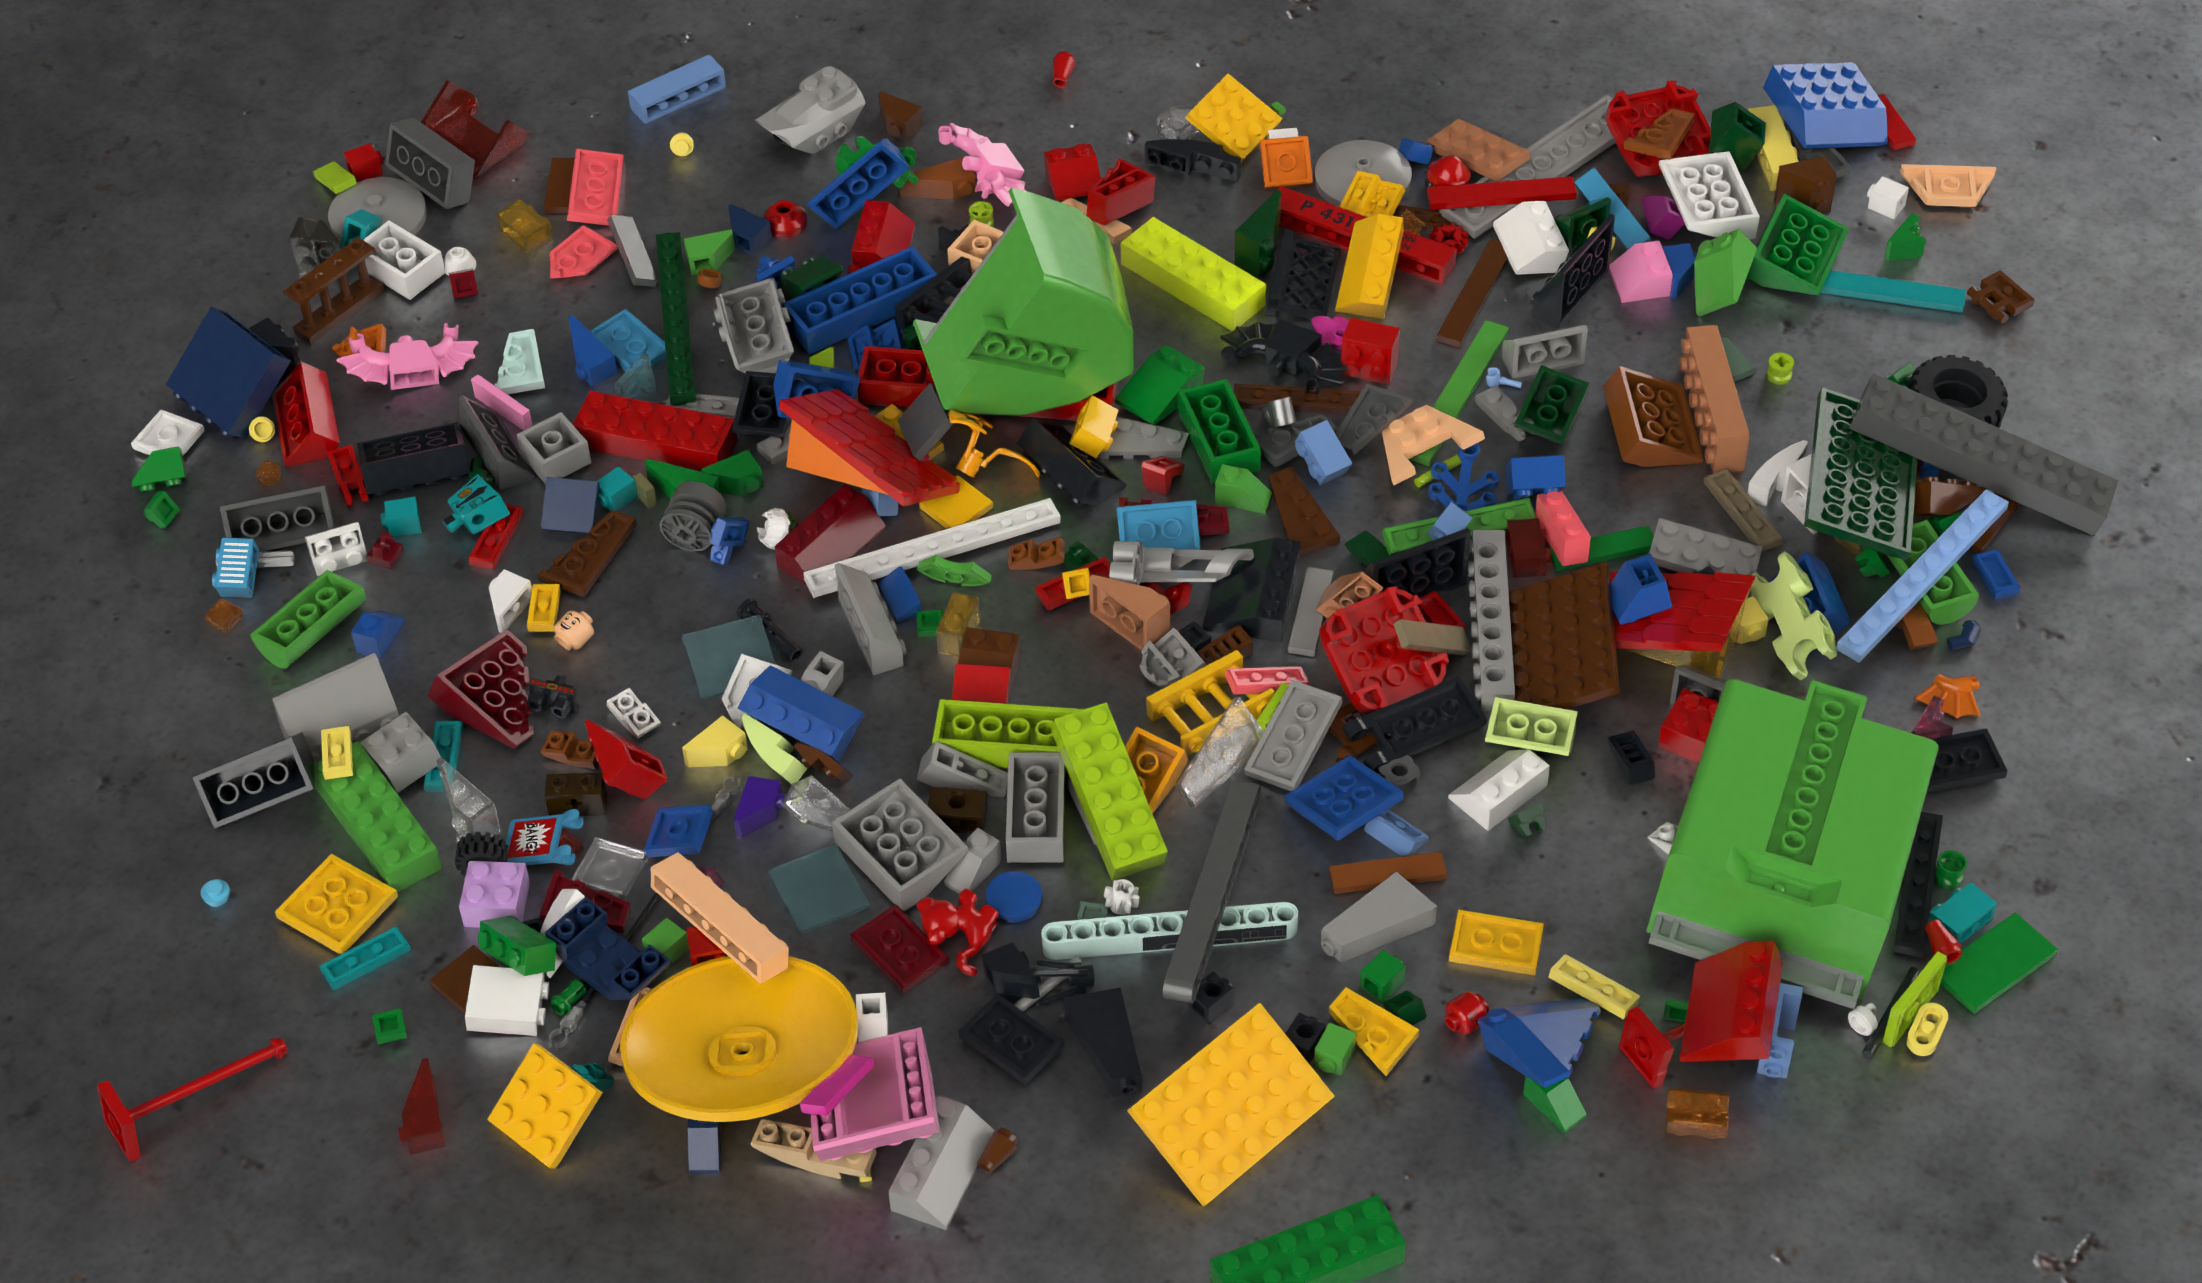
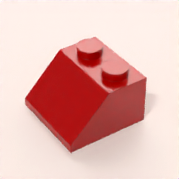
[1044,144,1101,201]

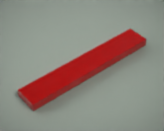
[1427,176,1577,210]

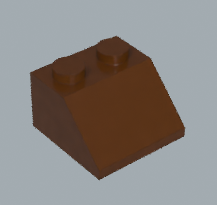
[1774,156,1837,214]

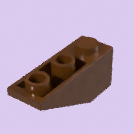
[1914,477,1988,516]

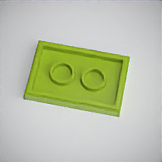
[1883,951,1947,1048]

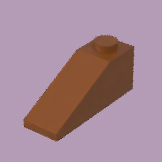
[898,156,976,199]

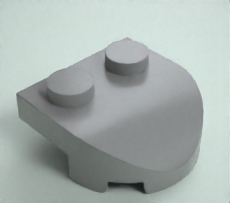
[1140,628,1207,688]

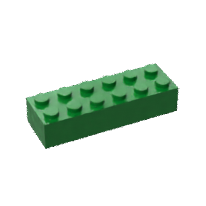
[1210,1194,1406,1283]

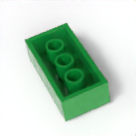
[1178,379,1261,483]

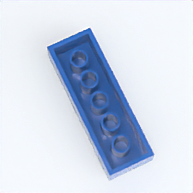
[782,246,937,355]

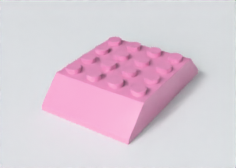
[810,1027,940,1161]

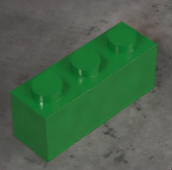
[478,916,556,976]

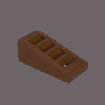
[1196,625,1253,665]

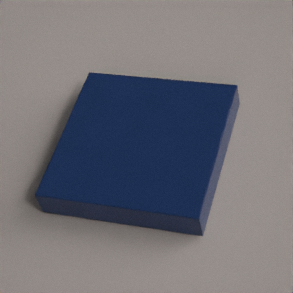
[540,477,600,534]

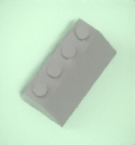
[834,563,906,675]
[888,1095,995,1230]

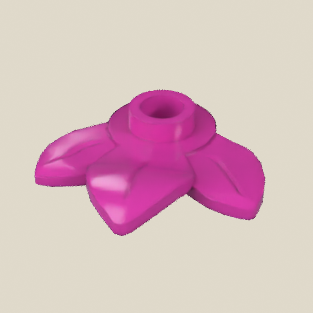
[1311,315,1349,351]

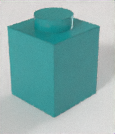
[598,467,638,511]
[381,497,422,538]

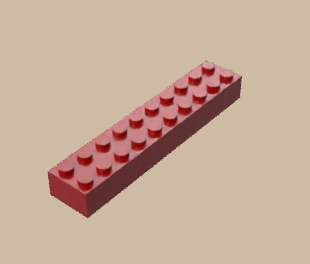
[857,346,1118,421]

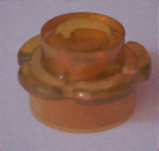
[255,461,281,485]

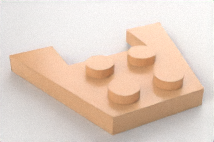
[1382,405,1485,486]

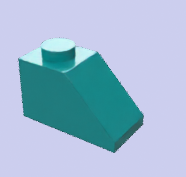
[340,209,382,269]

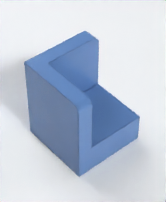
[862,488,898,516]

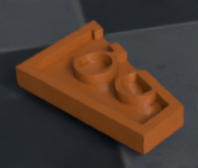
[1624,109,1695,160]

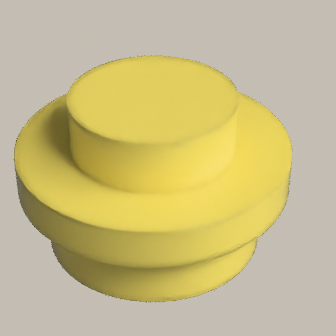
[670,132,694,156]
[249,417,275,442]

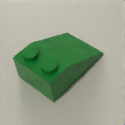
[1115,344,1205,425]

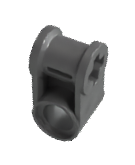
[1262,397,1297,427]

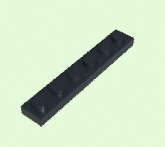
[1893,811,1943,957]

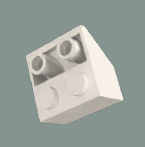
[305,522,368,576]

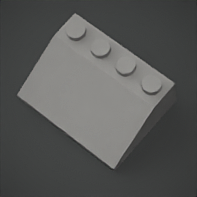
[272,653,399,763]
[832,778,969,912]

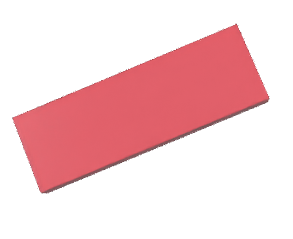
[1225,666,1311,694]

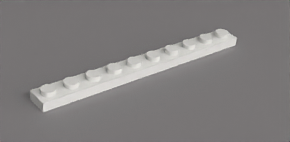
[804,498,1060,598]

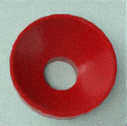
[763,200,808,238]

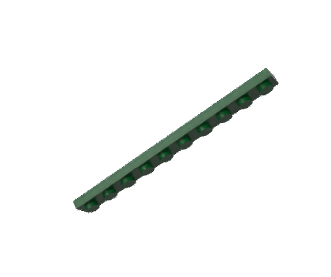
[656,232,696,405]

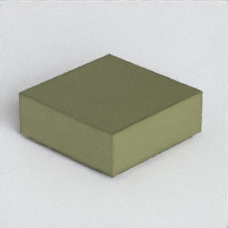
[632,473,657,509]

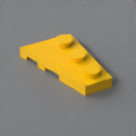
[1329,987,1419,1076]

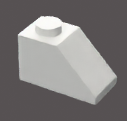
[489,569,532,633]

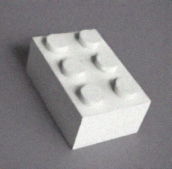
[363,220,445,300]

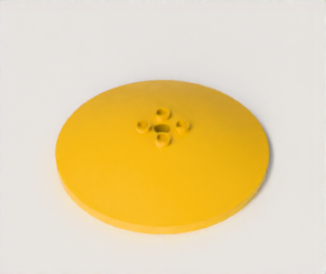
[620,956,858,1122]

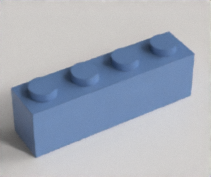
[628,54,726,124]

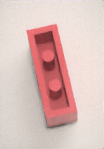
[1535,491,1591,566]

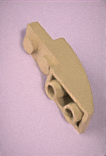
[751,1119,877,1179]

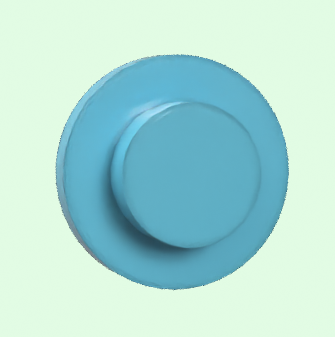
[201,879,230,907]

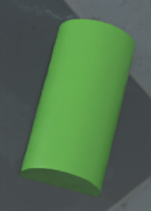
[1886,520,1979,625]
[250,570,366,669]

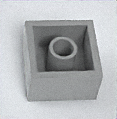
[516,412,591,485]
[360,712,443,793]

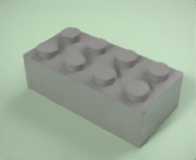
[1006,752,1066,863]

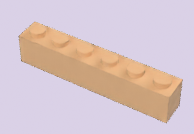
[651,852,789,984]

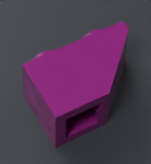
[1641,196,1685,240]

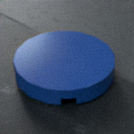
[985,871,1043,923]

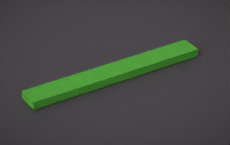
[1408,320,1509,467]

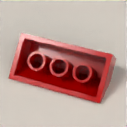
[272,362,340,467]

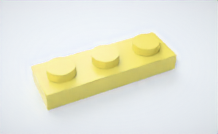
[1548,954,1640,1019]

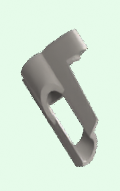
[1109,541,1254,585]

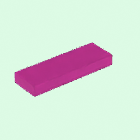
[799,1055,874,1116]

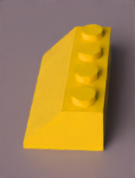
[1335,214,1404,319]

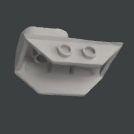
[755,66,866,154]
[713,277,794,374]

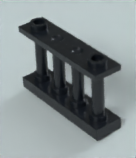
[895,256,972,329]

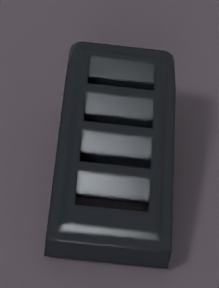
[1608,730,1655,785]

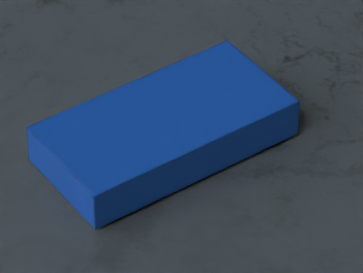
[1972,549,2021,600]

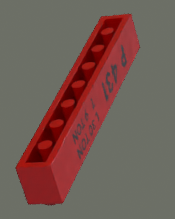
[1278,186,1457,285]

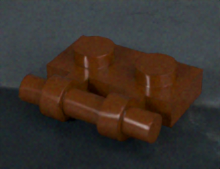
[1967,270,2035,324]

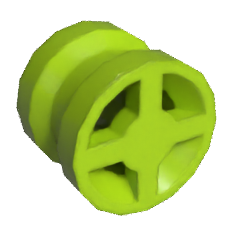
[969,201,994,227]
[1766,352,1794,385]

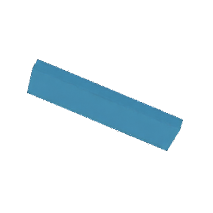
[1574,168,1651,250]

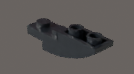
[1145,139,1241,182]

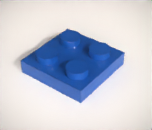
[644,805,713,857]

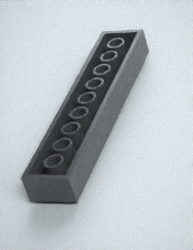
[1849,373,2118,536]

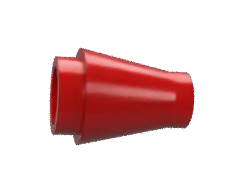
[1052,51,1076,88]
[1925,920,1962,964]

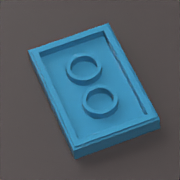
[590,309,666,378]
[1116,500,1200,550]

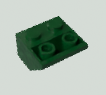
[1709,102,1766,173]

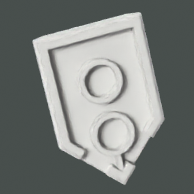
[722,654,793,730]

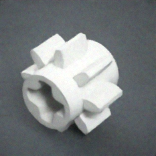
[1104,879,1140,915]

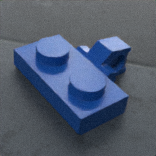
[710,517,750,565]

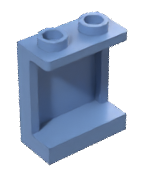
[1757,983,1803,1078]

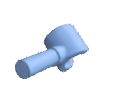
[1486,367,1522,388]

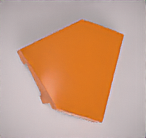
[331,323,386,357]

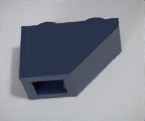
[728,204,772,257]

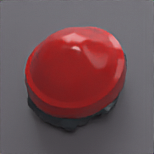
[1425,155,1471,188]

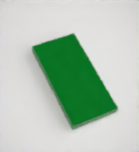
[1940,912,2058,1014]

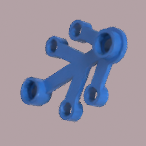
[1428,443,1499,511]

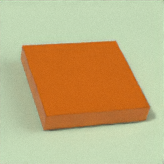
[1259,136,1313,189]

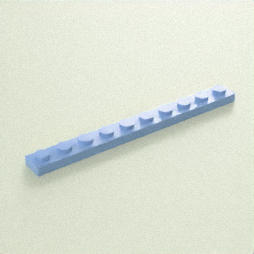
[1836,489,2009,663]

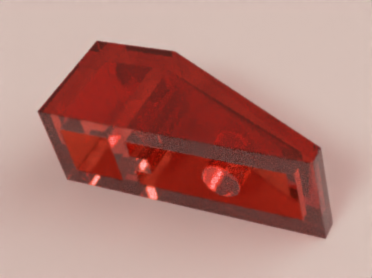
[398,1058,446,1155]

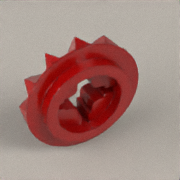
[1429,222,1468,255]

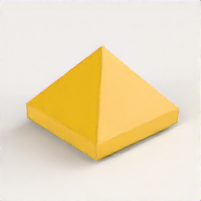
[1062,568,1090,599]

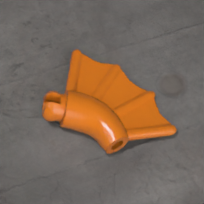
[1914,674,1980,719]

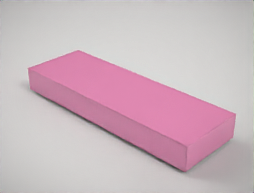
[471,375,533,431]

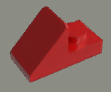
[1141,456,1185,496]

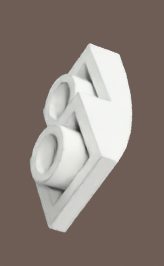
[607,687,661,738]

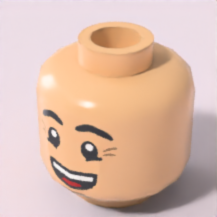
[554,610,594,651]

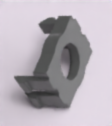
[1378,755,1420,787]

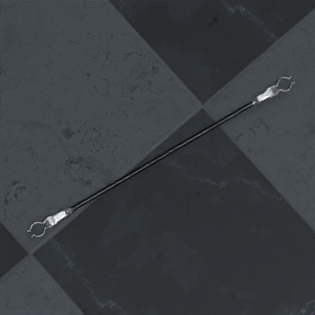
[548,775,742,1050]

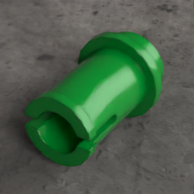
[550,979,587,1016]

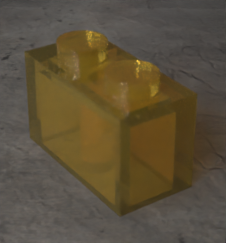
[496,199,553,255]
[936,592,980,657]

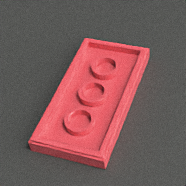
[567,149,624,226]

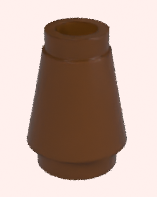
[977,1127,1019,1174]

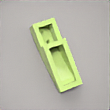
[741,713,807,786]

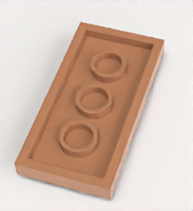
[1426,118,1530,182]

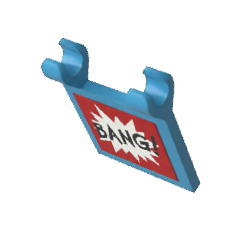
[505,809,584,865]

